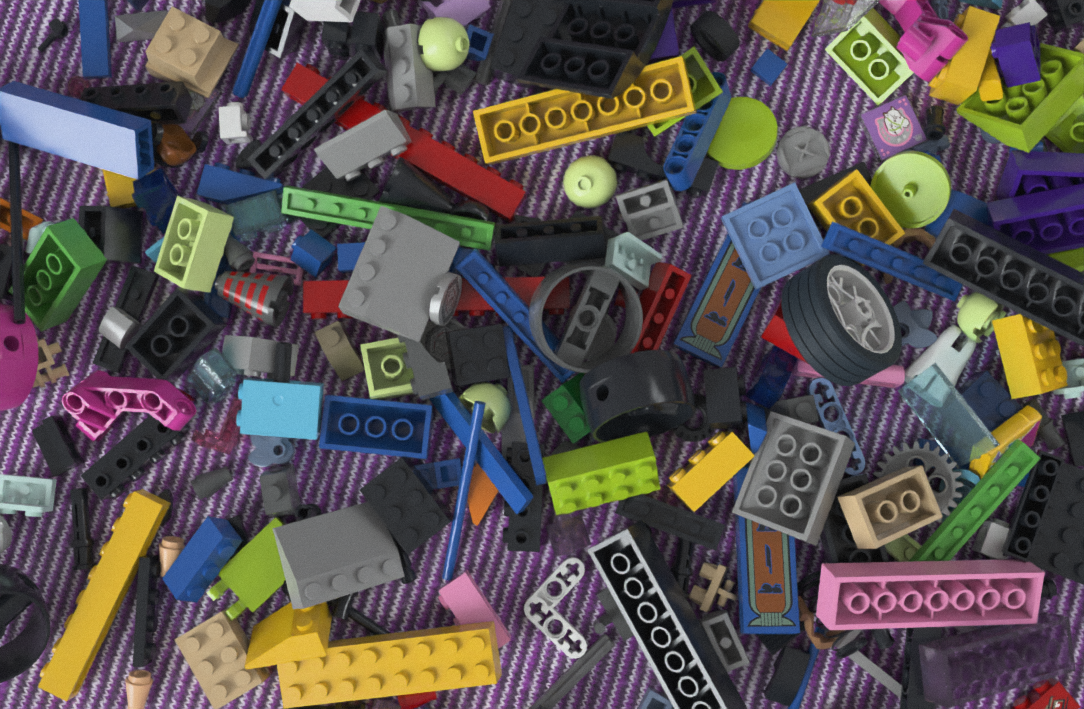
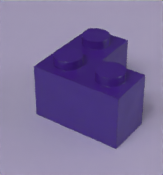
[991,22,1041,88]

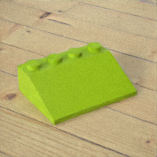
[956,43,1084,153]

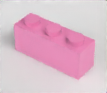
[438,570,511,649]

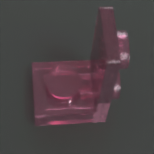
[191,398,242,455]

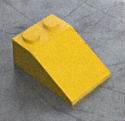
[245,602,332,670]

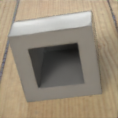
[99,306,142,350]

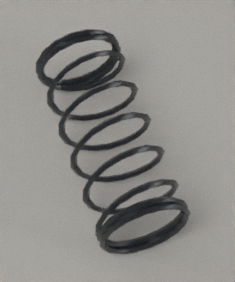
[797,570,868,659]

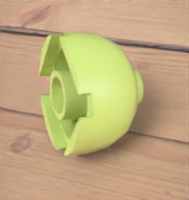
[418,17,470,71]
[563,155,617,209]
[957,291,1006,343]
[458,382,511,434]

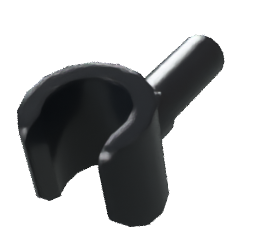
[38,18,69,53]

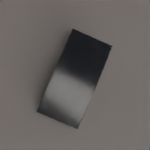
[764,644,810,707]

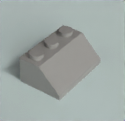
[382,24,436,112]
[314,110,412,182]

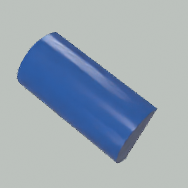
[319,395,433,459]

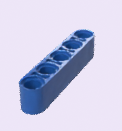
[663,72,731,191]

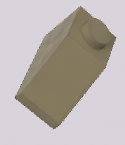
[314,320,365,382]

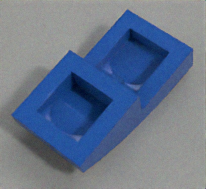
[414,458,462,489]

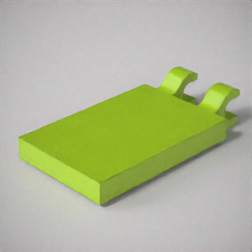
[207,517,285,621]

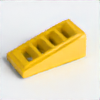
[978,48,1003,101]

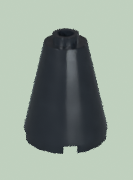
[379,157,454,214]

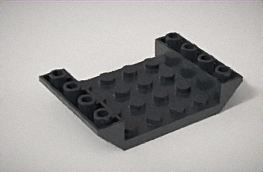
[1001,450,1084,585]

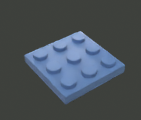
[721,182,830,290]

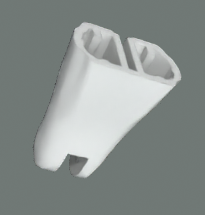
[904,324,976,406]

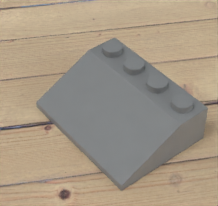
[338,206,460,343]
[732,412,855,546]
[273,502,405,609]

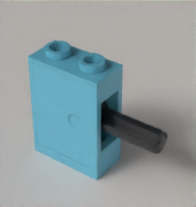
[236,342,324,440]

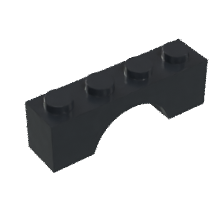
[607,131,719,198]

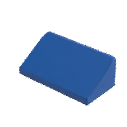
[746,402,767,454]

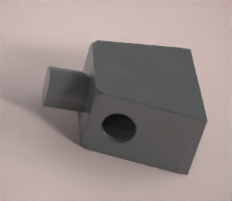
[260,464,301,518]

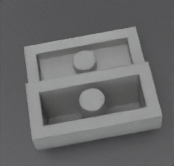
[616,179,683,241]
[698,610,750,672]

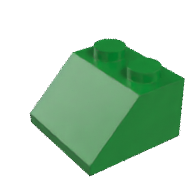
[541,373,590,444]

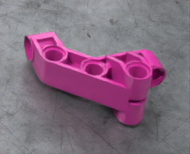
[878,0,968,82]
[62,370,196,442]

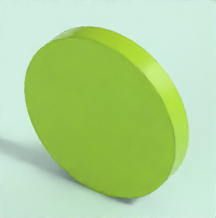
[706,97,778,170]
[871,151,951,228]

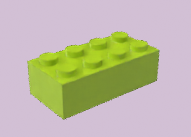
[542,432,660,516]

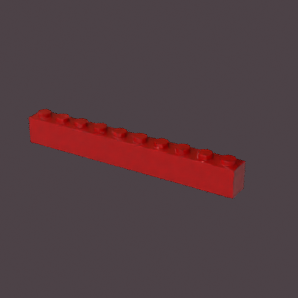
[281,62,526,223]
[303,276,570,320]

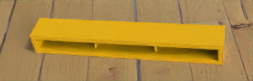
[38,489,171,701]

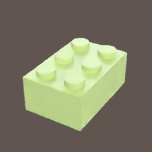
[154,196,234,293]

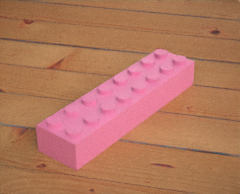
[816,559,1045,630]

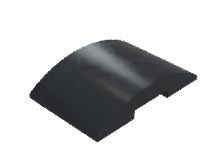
[517,0,673,99]

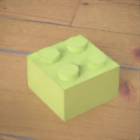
[360,338,414,400]

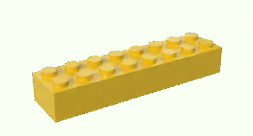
[473,56,696,165]
[277,621,502,709]

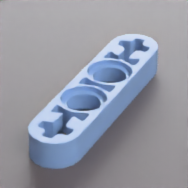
[807,378,865,475]

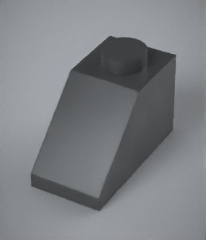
[756,395,819,423]

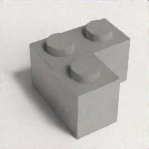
[220,335,299,379]

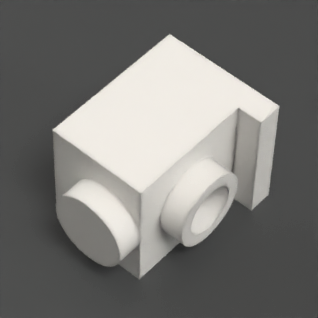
[1001,0,1048,29]
[219,102,253,144]
[972,518,1010,560]

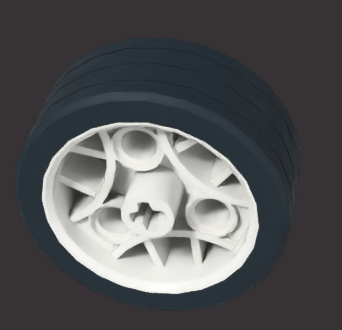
[781,254,902,387]

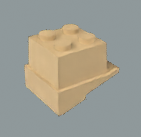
[145,6,239,99]

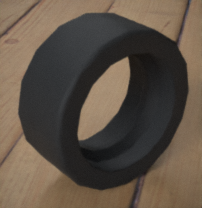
[690,10,740,62]

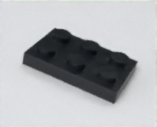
[298,167,380,239]

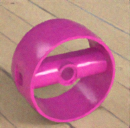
[0,303,38,411]

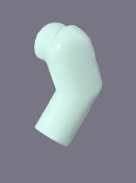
[25,221,54,254]

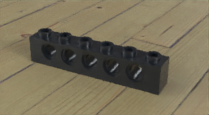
[248,49,388,179]

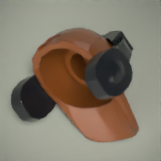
[151,122,208,168]

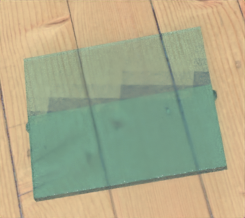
[898,363,1000,468]

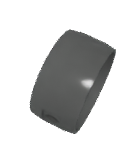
[529,262,643,373]

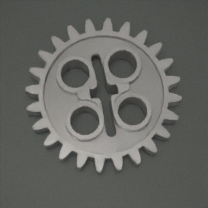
[873,440,964,527]

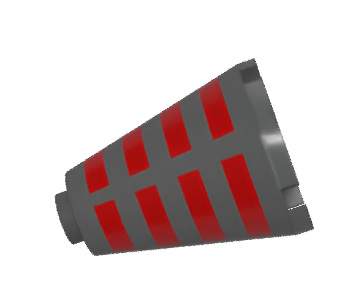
[215,271,294,328]

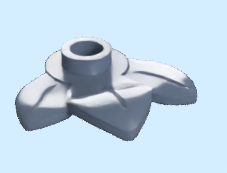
[893,301,938,348]
[248,435,295,467]

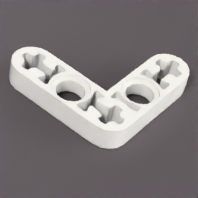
[524,556,587,659]

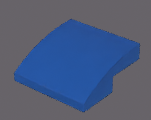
[924,189,988,239]

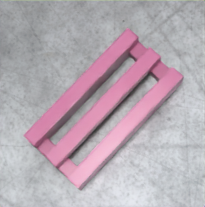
[249,252,304,287]

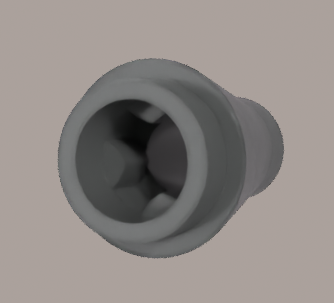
[224,233,255,272]
[190,466,233,500]

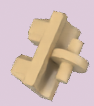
[689,562,737,612]

